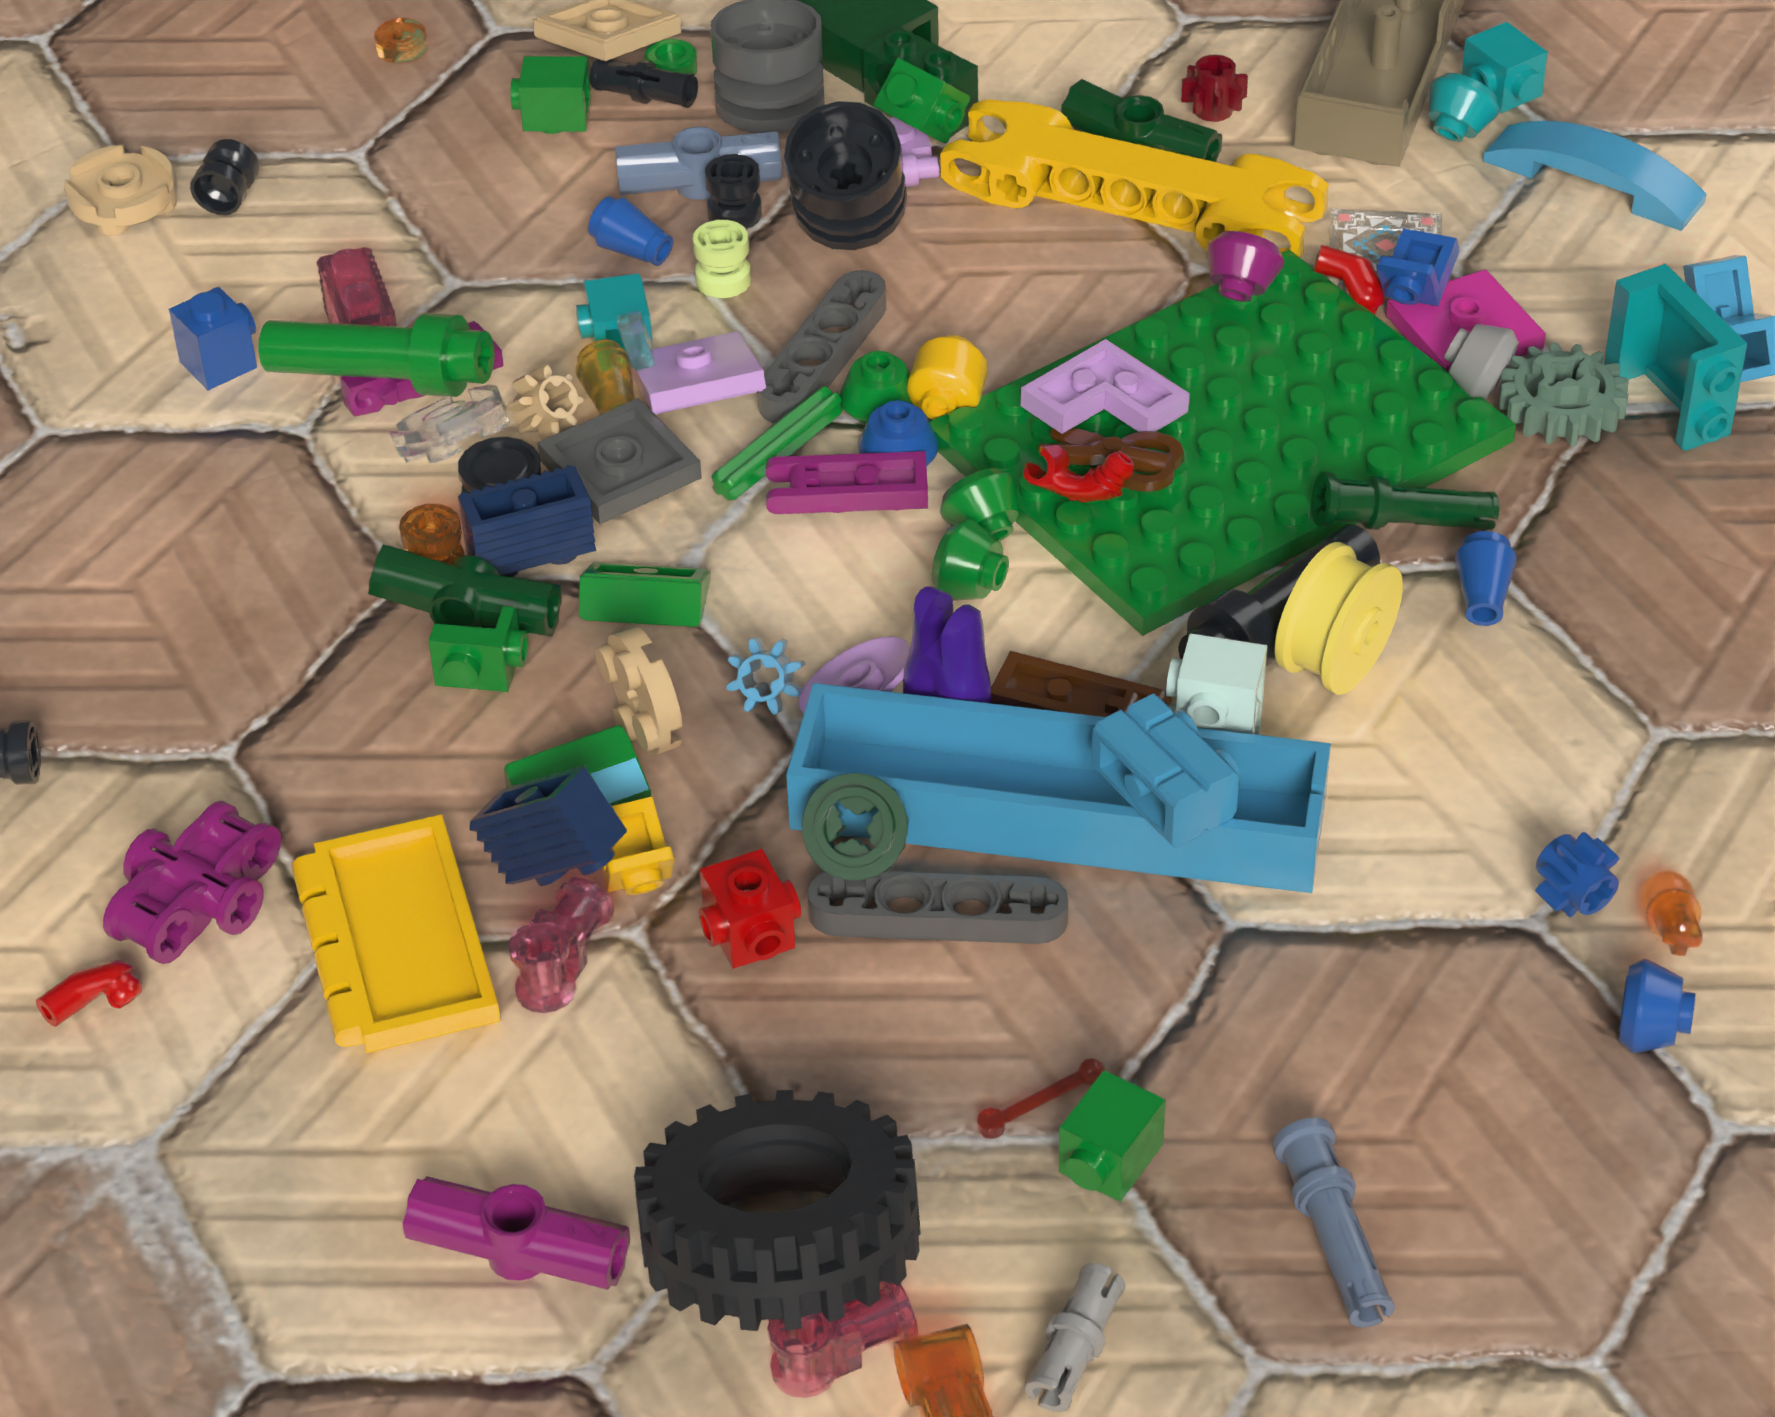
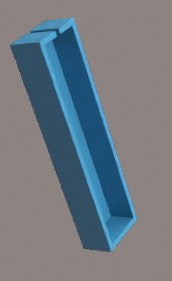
[786,683,1331,893]

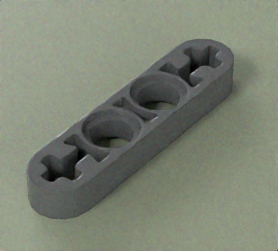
[758,270,887,423]
[807,871,1068,944]

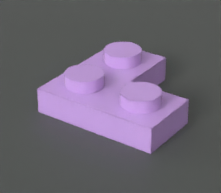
[1021,339,1190,434]

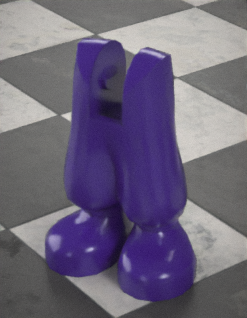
[903,586,991,704]

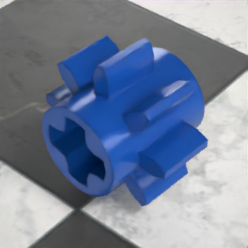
[1535,832,1620,917]

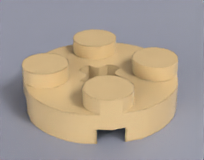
[64,145,177,236]
[595,626,682,756]

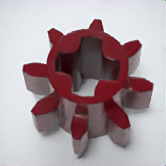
[1181,54,1248,122]

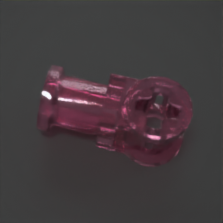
[508,877,614,1013]
[767,1281,918,1398]

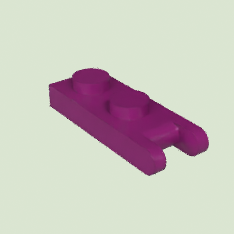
[766,451,928,514]

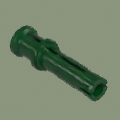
[1311,472,1499,531]

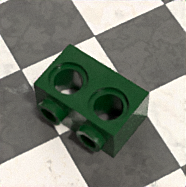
[863,26,978,138]

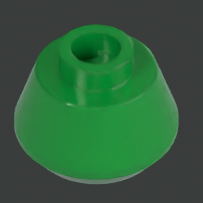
[840,351,913,424]
[940,468,1019,541]
[932,519,1009,601]

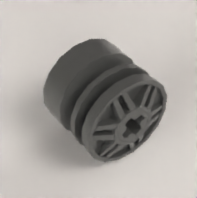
[711,0,825,133]

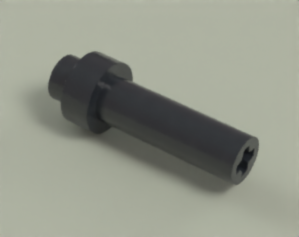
[1178,524,1380,667]

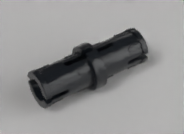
[590,58,698,108]

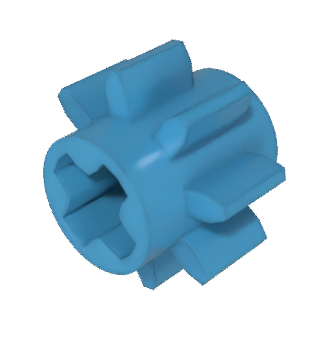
[726,636,806,715]

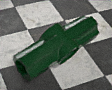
[1061,79,1222,162]
[368,544,562,637]

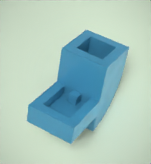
[1683,255,1775,383]

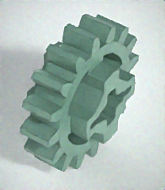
[1498,342,1629,446]

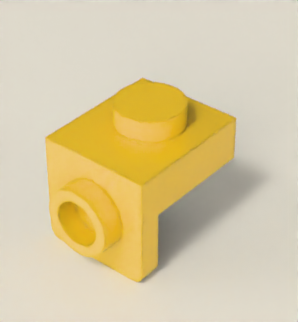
[601,797,675,895]

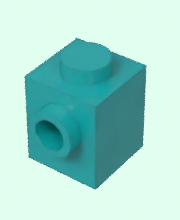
[1462,21,1548,113]
[576,273,653,368]

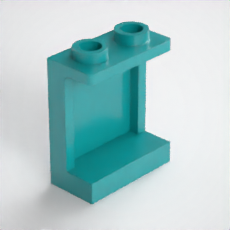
[1604,264,1747,451]

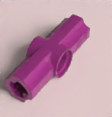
[402,1176,630,1290]

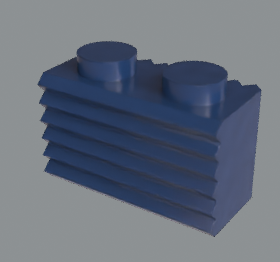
[458,465,597,577]
[469,764,627,886]

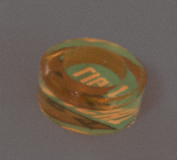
[374,18,428,63]

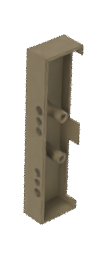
[1294,0,1465,167]

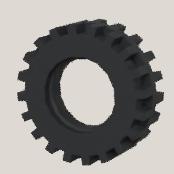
[634,1090,921,1331]

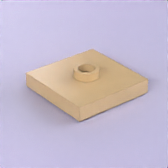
[533,0,681,61]

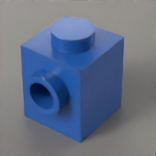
[169,286,257,390]

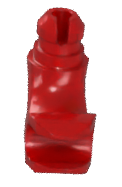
[1023,445,1134,502]

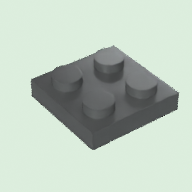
[537,398,702,524]

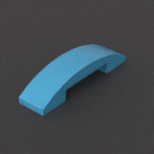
[1483,121,1707,231]

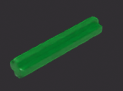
[711,387,843,501]

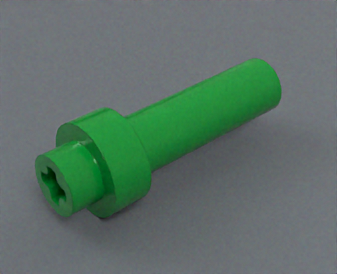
[258,313,494,397]

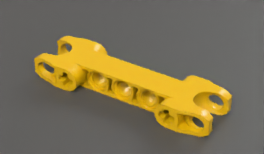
[940,99,1329,258]

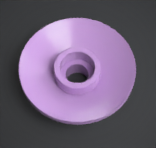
[798,636,911,715]

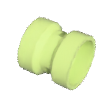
[693,220,751,298]

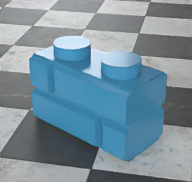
[1092,693,1241,848]

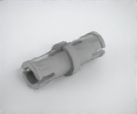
[1025,1263,1125,1412]

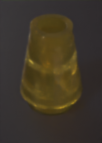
[575,340,635,415]

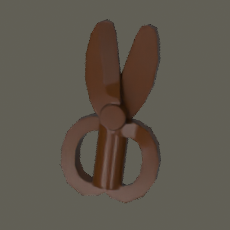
[1039,428,1184,492]

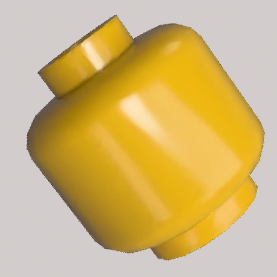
[907,335,988,420]

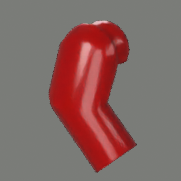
[1313,245,1385,315]
[36,960,142,1027]

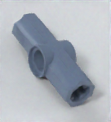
[615,127,782,200]

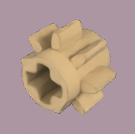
[506,365,584,441]

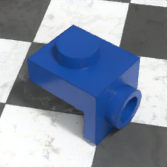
[1376,228,1460,306]

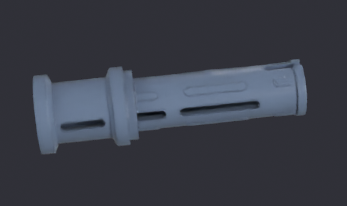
[1272,1117,1395,1328]

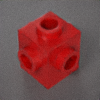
[699,849,802,969]

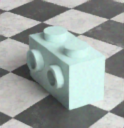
[1166,634,1267,735]

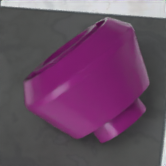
[1207,231,1284,302]

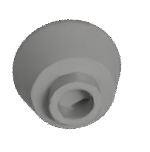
[1444,324,1519,399]

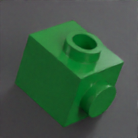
[510,56,592,134]
[1059,1070,1166,1202]

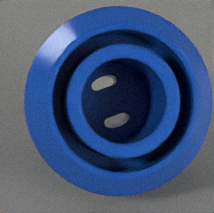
[858,400,938,466]
[1619,959,1696,1053]

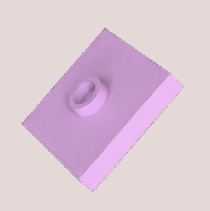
[628,331,766,414]

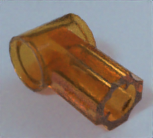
[893,1323,993,1417]

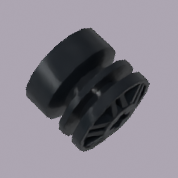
[784,101,907,251]

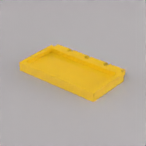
[291,814,501,1053]

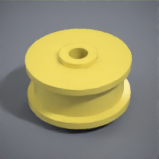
[1275,542,1403,695]

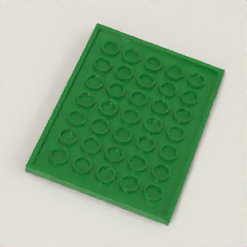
[929,249,1516,636]

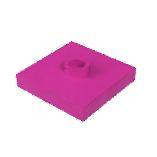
[1386,269,1546,372]

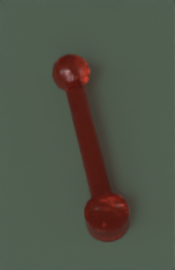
[978,1058,1105,1139]

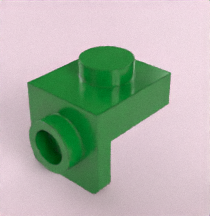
[873,58,970,144]
[428,606,529,692]

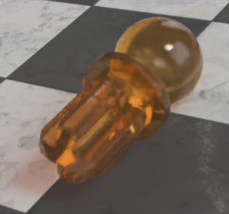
[1640,870,1703,956]

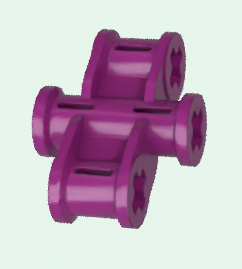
[103,801,281,964]

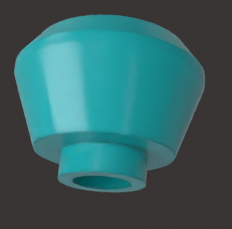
[1428,73,1500,142]

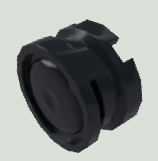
[458,437,541,494]

